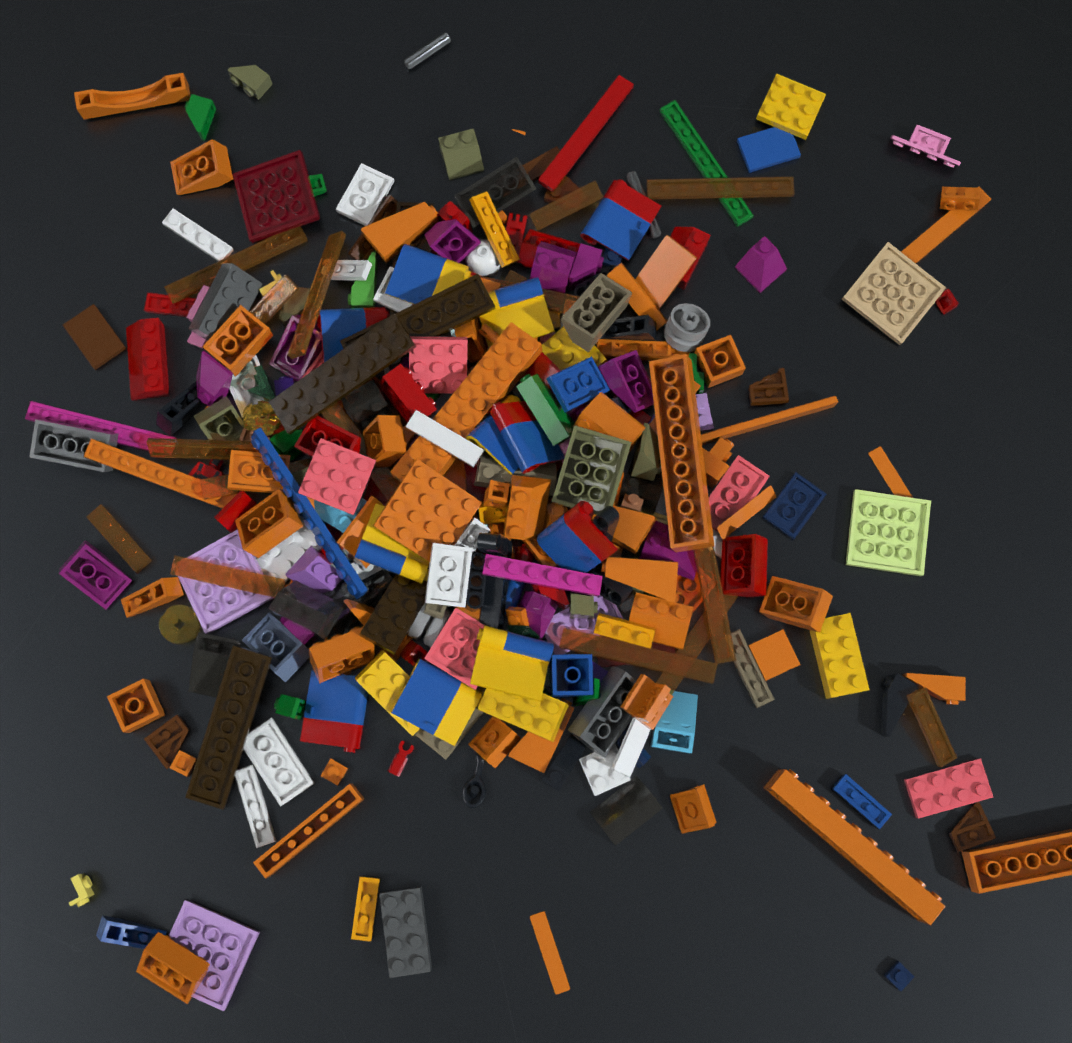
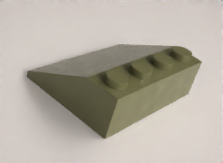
[552,425,632,515]

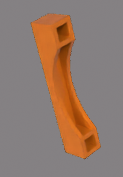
[74,73,191,119]

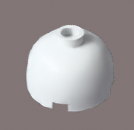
[465,239,501,277]

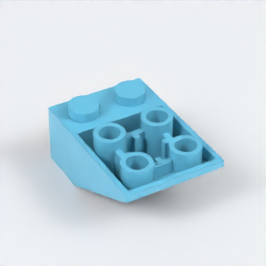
[650,690,698,754]

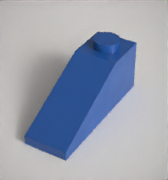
[96,915,166,949]

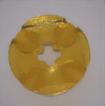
[243,401,281,436]
[159,605,200,644]

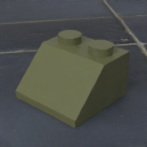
[438,128,484,180]
[194,396,246,454]
[631,423,661,481]

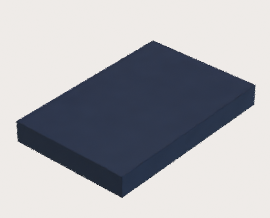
[762,472,827,540]

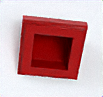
[935,289,959,315]

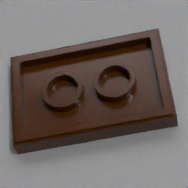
[63,304,127,370]

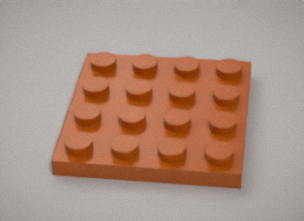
[373,459,482,562]

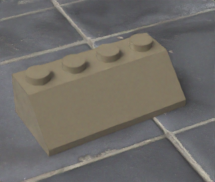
[561,273,632,352]
[474,448,557,500]

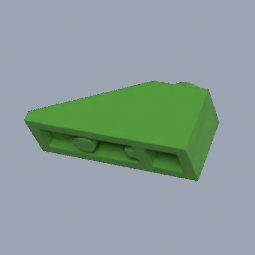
[348,252,378,308]

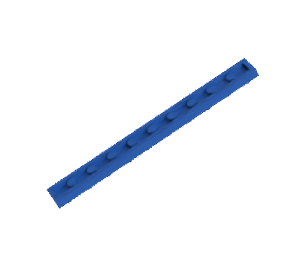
[251,428,368,599]

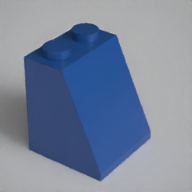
[550,654,593,698]

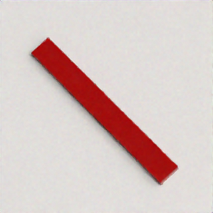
[538,75,634,192]

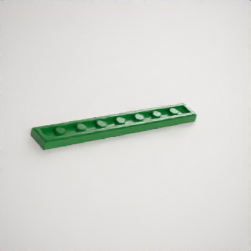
[659,100,754,227]

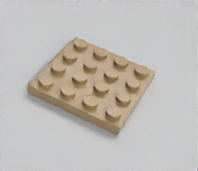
[842,242,946,345]

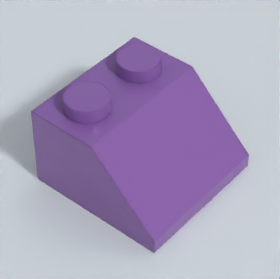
[285,546,342,596]

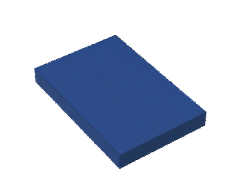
[737,127,801,173]
[546,357,610,413]

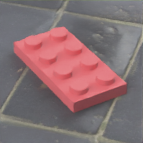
[709,455,770,537]
[904,758,993,819]

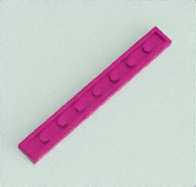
[25,401,177,457]

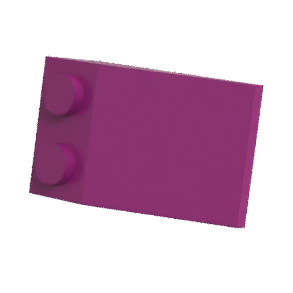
[530,241,577,306]
[269,314,322,381]
[598,350,654,413]
[639,521,702,580]
[59,540,132,610]

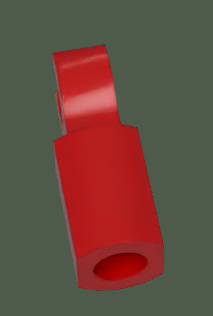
[388,740,414,777]

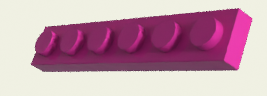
[482,554,603,597]

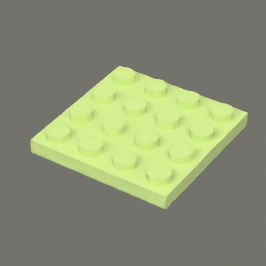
[845,489,931,576]

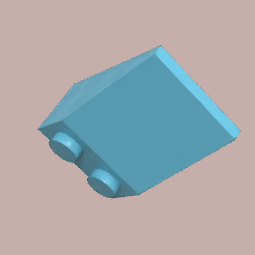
[314,498,367,533]

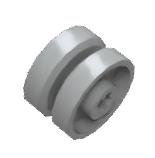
[663,303,710,352]
[408,603,453,648]

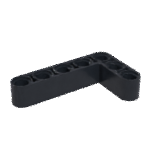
[587,506,633,605]
[477,533,512,630]

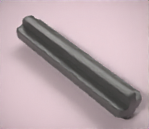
[404,33,451,69]

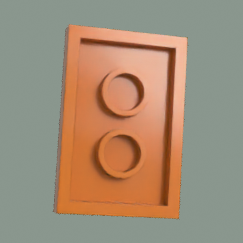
[227,450,290,493]

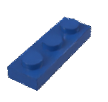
[832,774,892,830]

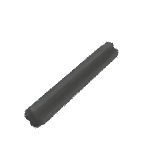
[627,171,661,239]

